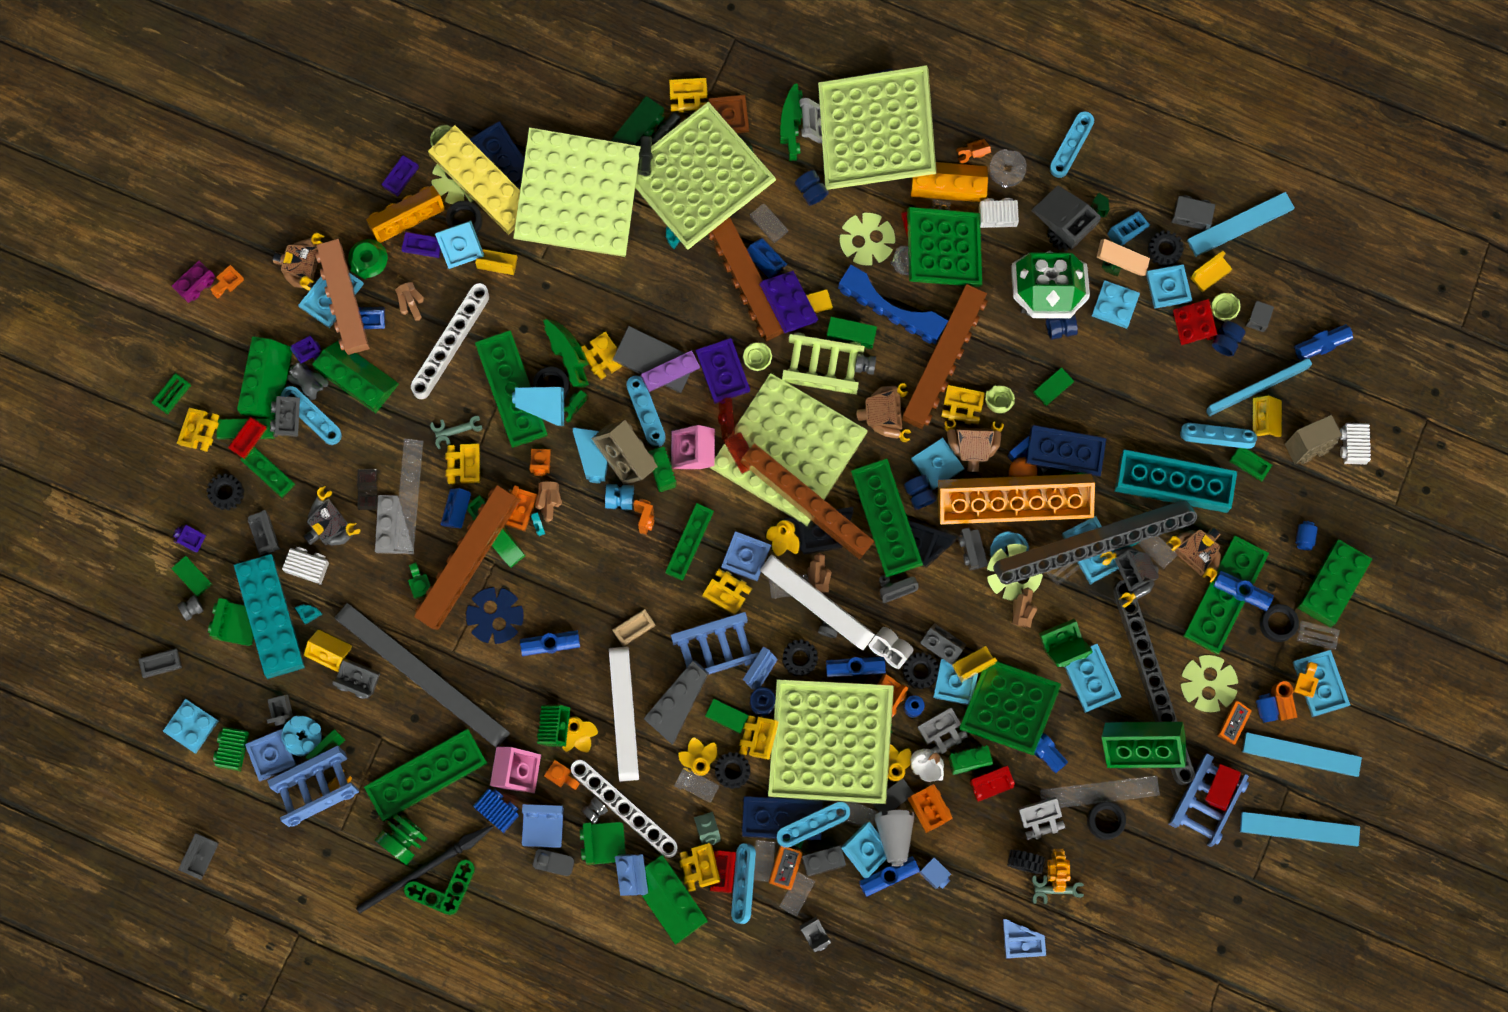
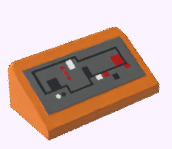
[1217,700,1252,745]
[768,846,803,890]

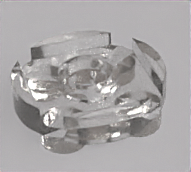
[989,149,1027,188]

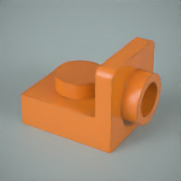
[529,449,551,476]

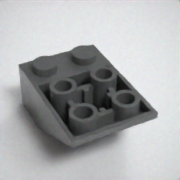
[1032,186,1101,249]

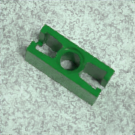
[826,317,877,349]

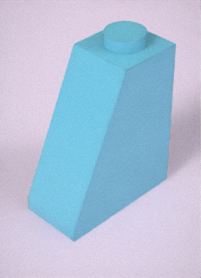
[512,387,564,426]
[573,428,608,483]

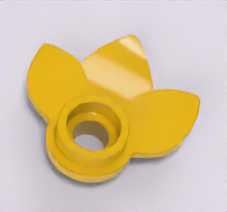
[766,520,799,556]
[562,717,598,753]
[679,737,717,776]
[888,744,912,781]

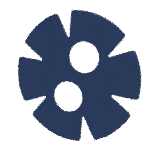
[466,587,523,644]

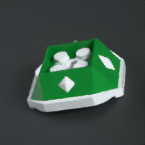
[1011,251,1090,318]

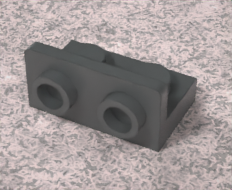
[270,396,300,437]
[921,623,967,665]

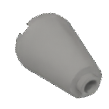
[875,810,914,866]

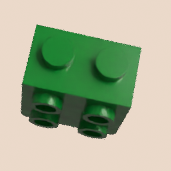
[208,598,254,646]
[1039,619,1093,667]
[580,822,626,865]

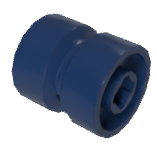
[795,170,829,206]
[1046,314,1078,340]
[1212,321,1246,357]
[904,475,937,510]
[750,687,776,716]

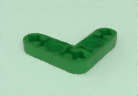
[404,860,475,915]

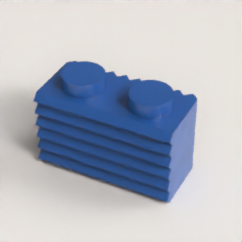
[473,788,519,833]

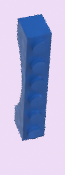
[838,265,948,345]

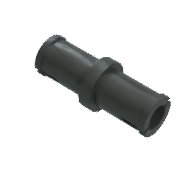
[652,112,682,145]
[639,136,653,176]

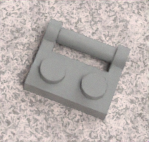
[799,98,822,144]

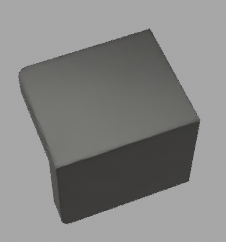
[1246,301,1274,332]

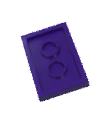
[759,271,818,333]
[696,338,750,404]

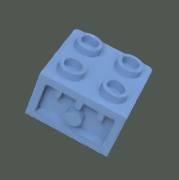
[522,804,564,848]

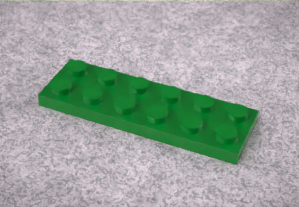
[475,330,548,448]
[851,459,923,577]
[1183,536,1269,655]
[364,729,487,822]

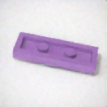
[640,351,700,392]

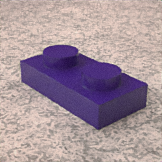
[381,155,419,197]
[402,232,441,258]

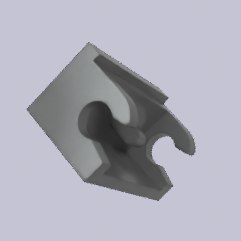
[248,510,280,556]
[178,833,219,880]

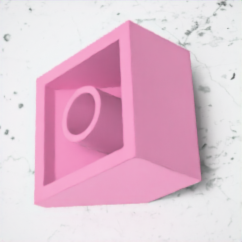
[671,425,715,469]
[490,747,541,793]

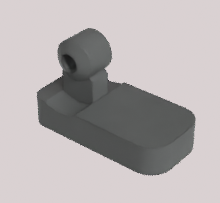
[879,575,919,603]
[533,849,574,876]

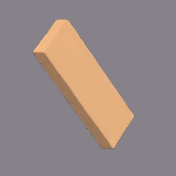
[1097,239,1150,276]

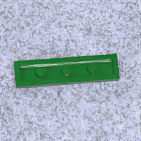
[665,503,714,581]

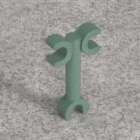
[430,416,483,449]
[1032,876,1084,904]

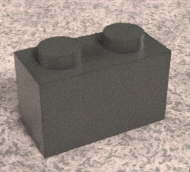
[1171,195,1216,231]
[802,845,846,877]

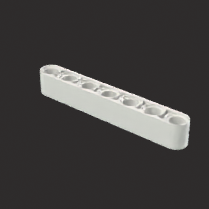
[411,283,489,399]
[760,555,875,650]
[609,647,639,782]
[571,760,678,858]

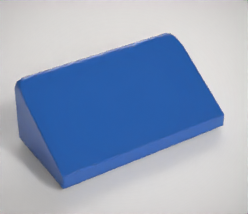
[747,238,787,279]
[359,307,385,329]
[441,488,471,528]

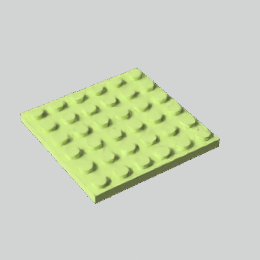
[818,65,936,190]
[635,102,776,250]
[513,128,641,257]
[710,373,868,526]
[768,680,894,804]

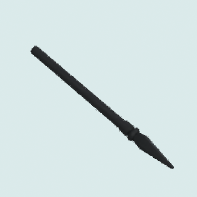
[356,825,494,914]

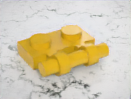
[669,78,707,113]
[581,331,622,380]
[941,385,985,425]
[177,408,219,452]
[445,444,480,484]
[702,569,752,615]
[739,716,779,760]
[680,843,720,891]

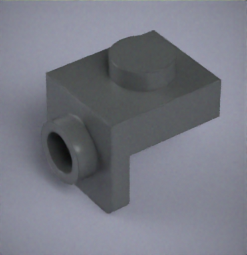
[267,695,293,726]
[799,917,831,952]

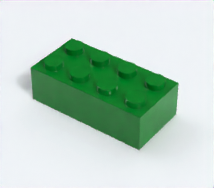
[1297,539,1372,628]

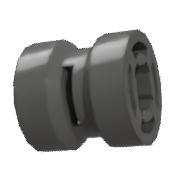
[855,354,876,375]
[177,595,204,621]
[818,620,838,638]
[581,797,608,824]

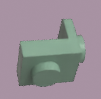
[694,812,721,845]

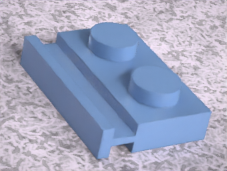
[743,647,778,691]
[615,854,648,896]

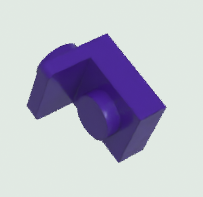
[290,336,321,364]
[173,525,206,553]

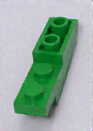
[780,83,803,161]
[543,319,589,388]
[467,495,526,568]

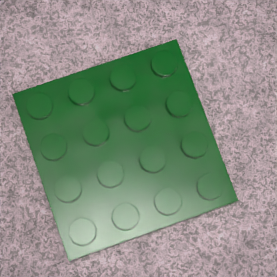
[907,207,982,287]
[960,662,1061,756]

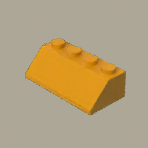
[911,162,988,202]
[366,185,445,243]

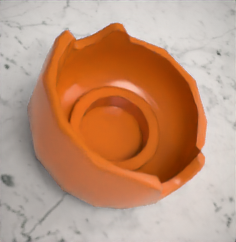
[1008,457,1038,477]

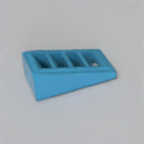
[1107,211,1150,246]

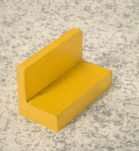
[475,249,518,275]
[1190,251,1232,293]
[1253,396,1282,437]
[304,630,352,672]
[952,646,997,682]

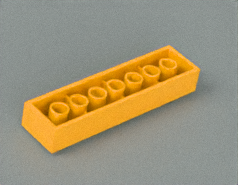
[938,474,1095,524]

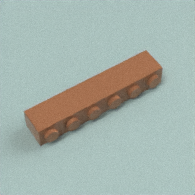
[315,239,370,355]

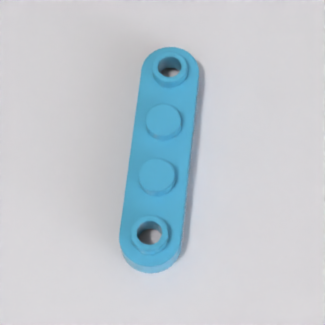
[1050,112,1094,178]
[627,376,666,447]
[281,386,342,445]
[1180,423,1257,449]
[777,802,850,848]
[731,843,756,924]

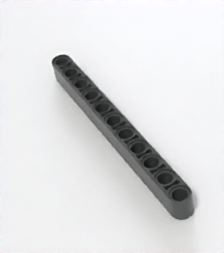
[993,501,1197,585]
[1113,580,1195,785]
[334,603,510,747]

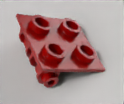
[1173,299,1218,345]

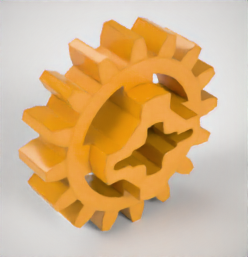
[1047,849,1070,892]

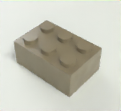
[1285,415,1342,464]
[591,420,658,484]

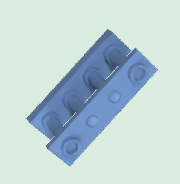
[671,612,758,675]
[267,746,359,827]
[1169,754,1249,847]

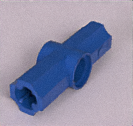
[1294,324,1353,361]
[1213,571,1274,611]
[520,630,580,656]
[826,657,886,678]
[1035,733,1068,774]
[859,856,920,897]

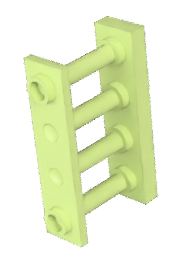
[782,333,865,395]

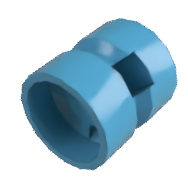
[605,484,634,510]

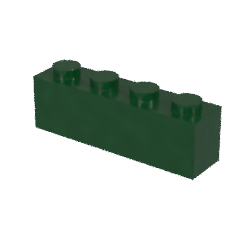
[611,96,665,146]

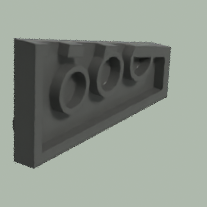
[644,660,709,745]

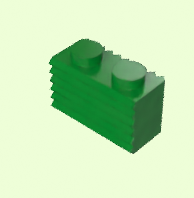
[648,447,677,492]
[537,705,570,747]
[213,727,249,772]
[948,745,993,775]

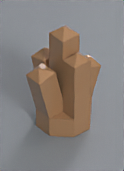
[395,282,424,321]
[535,482,562,522]
[807,553,832,593]
[1012,587,1037,628]

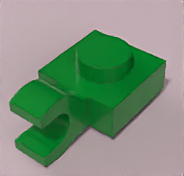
[564,390,588,423]
[408,563,431,599]

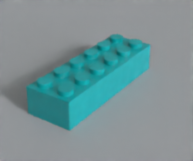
[1114,450,1237,513]
[234,554,305,679]

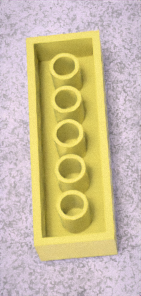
[428,125,520,235]

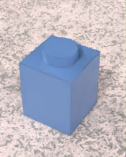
[919,858,951,889]

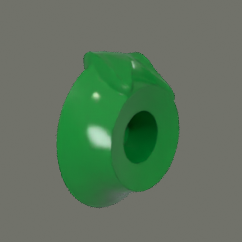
[348,239,388,280]

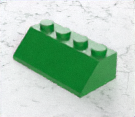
[237,336,293,419]
[312,340,399,413]
[1102,722,1186,768]
[642,855,708,945]

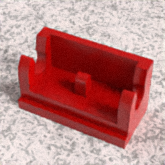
[1205,764,1241,812]
[970,766,1015,802]
[710,851,736,893]

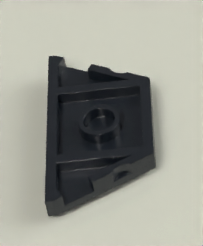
[780,507,854,555]
[908,520,957,568]

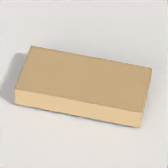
[612,609,655,647]

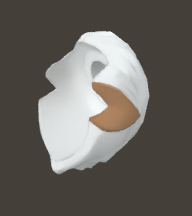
[910,749,944,782]

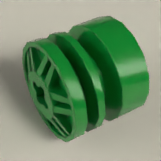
[374,813,428,865]

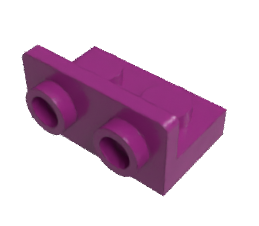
[172,261,216,303]

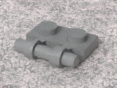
[917,708,968,754]
[1018,797,1065,840]

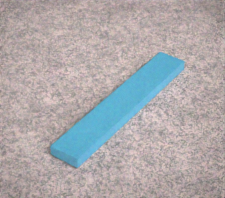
[1187,192,1295,257]
[1206,358,1312,417]
[1242,733,1362,777]
[1240,812,1360,846]

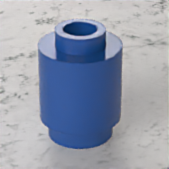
[1296,521,1318,551]
[1256,694,1279,723]
[904,696,924,718]

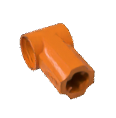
[1271,681,1297,721]

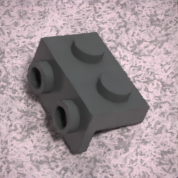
[958,528,988,571]
[332,658,380,699]

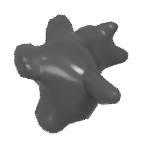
[288,362,329,400]

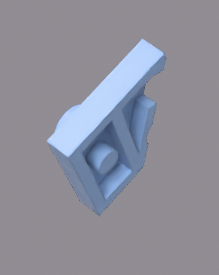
[1003,919,1046,958]

